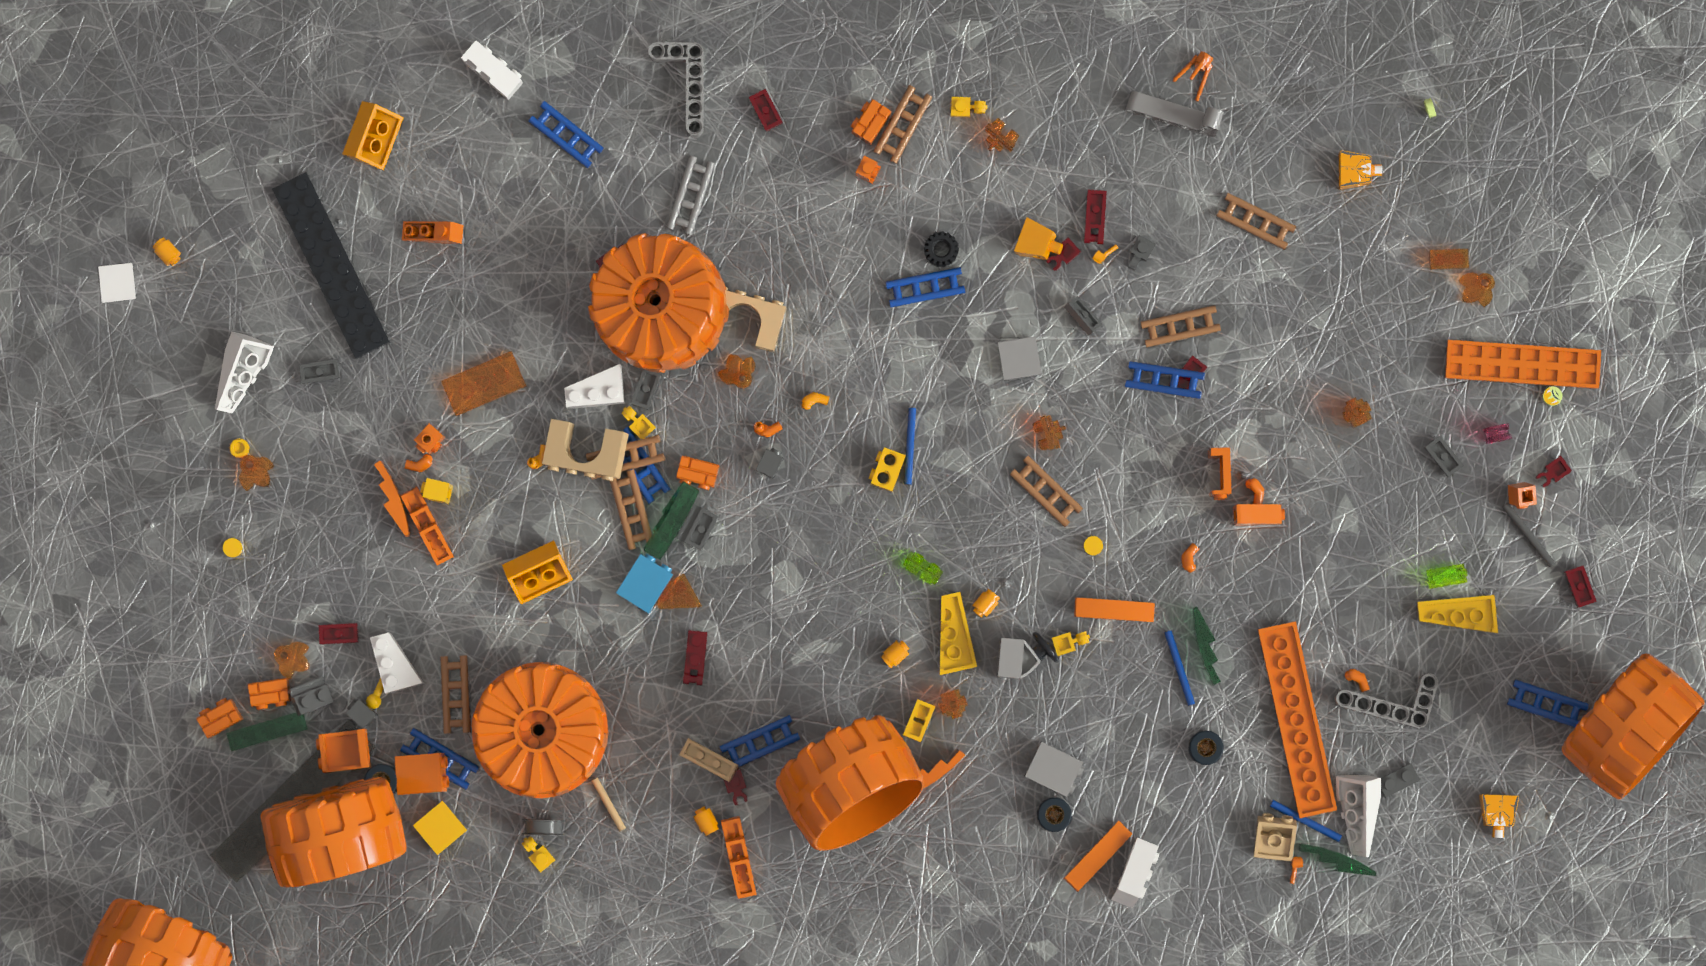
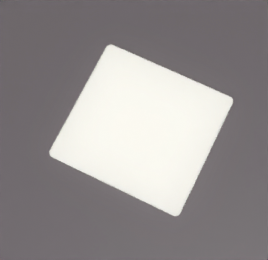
[98,263,136,303]

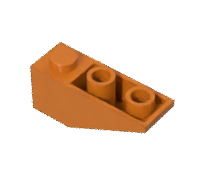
[402,221,464,244]

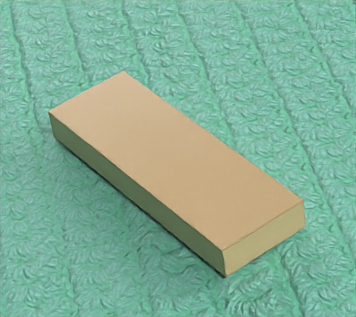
[679,738,739,782]

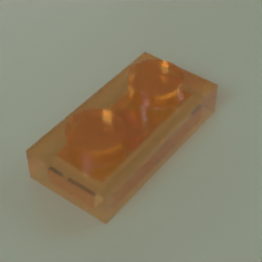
[1429,249,1469,270]

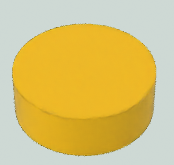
[230,439,250,458]
[1084,536,1103,556]
[223,538,243,558]

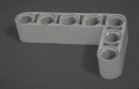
[648,42,704,138]
[1126,91,1224,137]
[1334,673,1438,728]

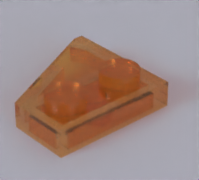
[656,574,702,609]

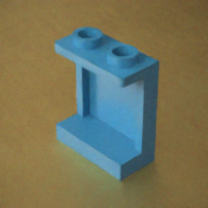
[616,553,674,614]

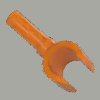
[1290,857,1303,884]

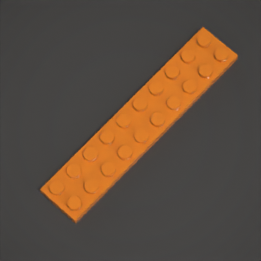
[1258,621,1337,818]

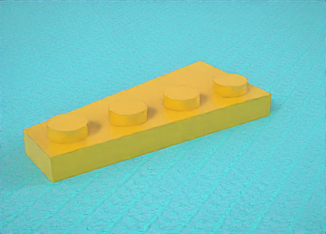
[940,592,977,675]
[1417,595,1498,634]

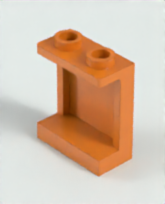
[1208,447,1232,500]
[316,729,371,773]
[395,753,449,795]

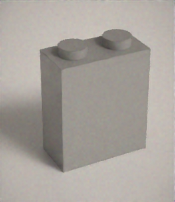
[1024,742,1085,797]

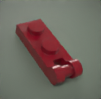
[1084,190,1107,245]
[683,630,708,686]

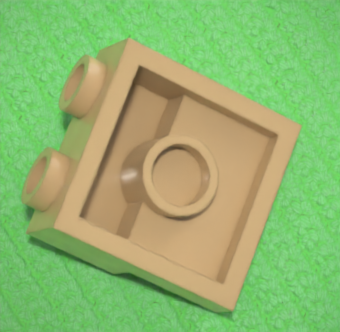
[1253,813,1297,861]

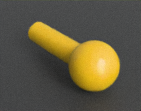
[366,677,384,709]

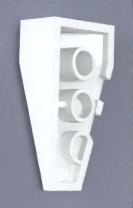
[215,332,274,413]

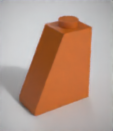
[1233,504,1285,526]

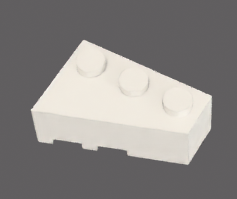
[461,41,523,100]
[564,364,625,409]
[370,632,425,694]
[1111,838,1159,908]

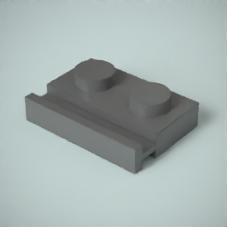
[677,504,719,551]
[288,677,334,717]

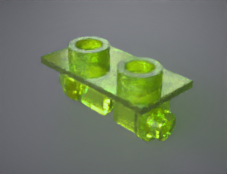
[903,551,943,585]
[1426,563,1468,589]

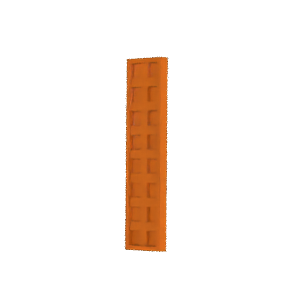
[1445,340,1601,389]

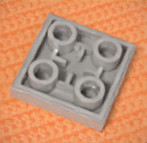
[998,336,1042,381]

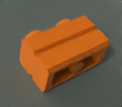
[851,99,891,145]
[676,455,720,490]
[248,678,291,710]
[196,698,243,738]

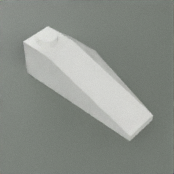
[1336,775,1381,857]

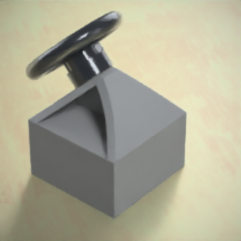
[997,632,1059,679]

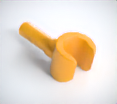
[1092,244,1118,264]

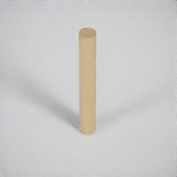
[591,778,626,832]

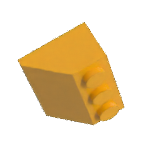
[342,101,404,170]
[502,540,573,604]

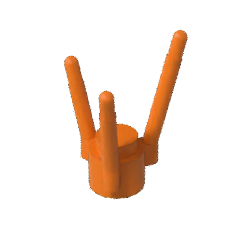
[1173,51,1213,101]

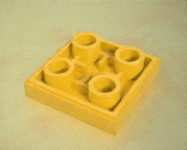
[413,801,467,855]

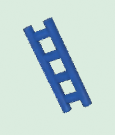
[528,101,604,168]
[886,267,966,308]
[1125,361,1205,399]
[622,426,671,504]
[1507,679,1589,727]
[719,715,801,767]
[400,728,480,790]

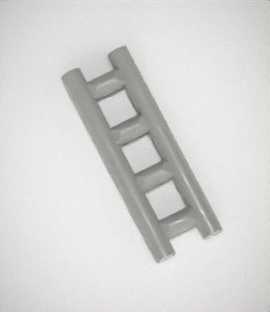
[666,155,715,236]

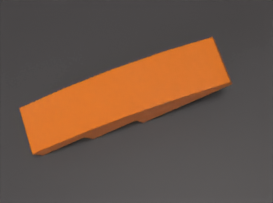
[374,461,411,537]
[400,486,454,565]
[1074,598,1155,622]
[921,750,965,789]
[721,816,757,899]
[1063,821,1132,892]

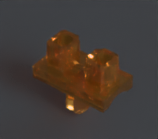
[985,118,1019,152]
[1032,415,1066,450]

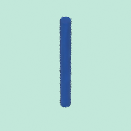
[904,408,916,485]
[1164,630,1195,706]
[1270,800,1342,842]

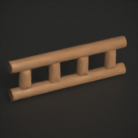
[873,85,932,164]
[1217,193,1296,250]
[1140,305,1221,348]
[586,435,665,480]
[1010,456,1083,527]
[610,469,654,550]
[440,655,471,734]

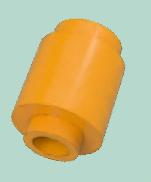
[152,237,181,266]
[972,589,1000,618]
[881,640,910,668]
[693,806,719,836]

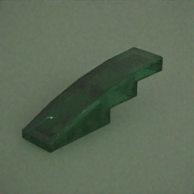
[644,481,699,560]
[1192,607,1221,685]
[226,712,308,752]
[1299,844,1376,876]

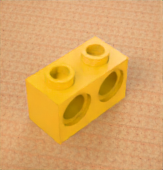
[869,447,906,492]
[420,478,453,505]
[903,699,935,742]

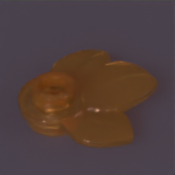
[1459,272,1495,307]
[718,354,756,389]
[239,455,274,491]
[274,642,310,679]

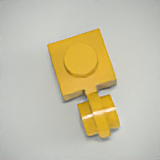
[951,97,987,117]
[621,405,656,439]
[1052,631,1090,656]
[521,836,555,873]

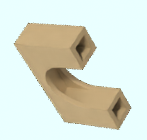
[725,287,786,353]
[542,419,629,481]

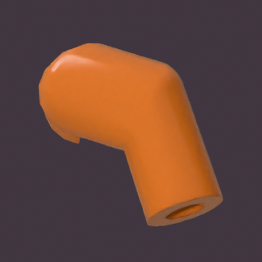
[754,421,783,438]
[405,454,433,472]
[1245,478,1264,504]
[1181,543,1199,573]
[1345,669,1370,692]

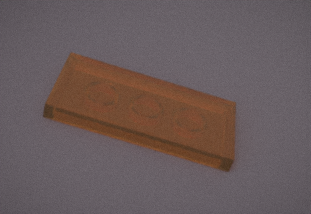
[441,351,527,417]

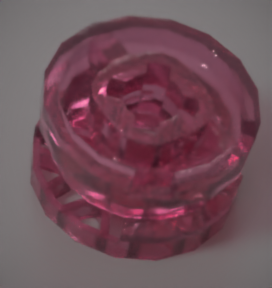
[1483,423,1512,444]

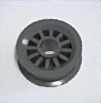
[522,819,565,836]

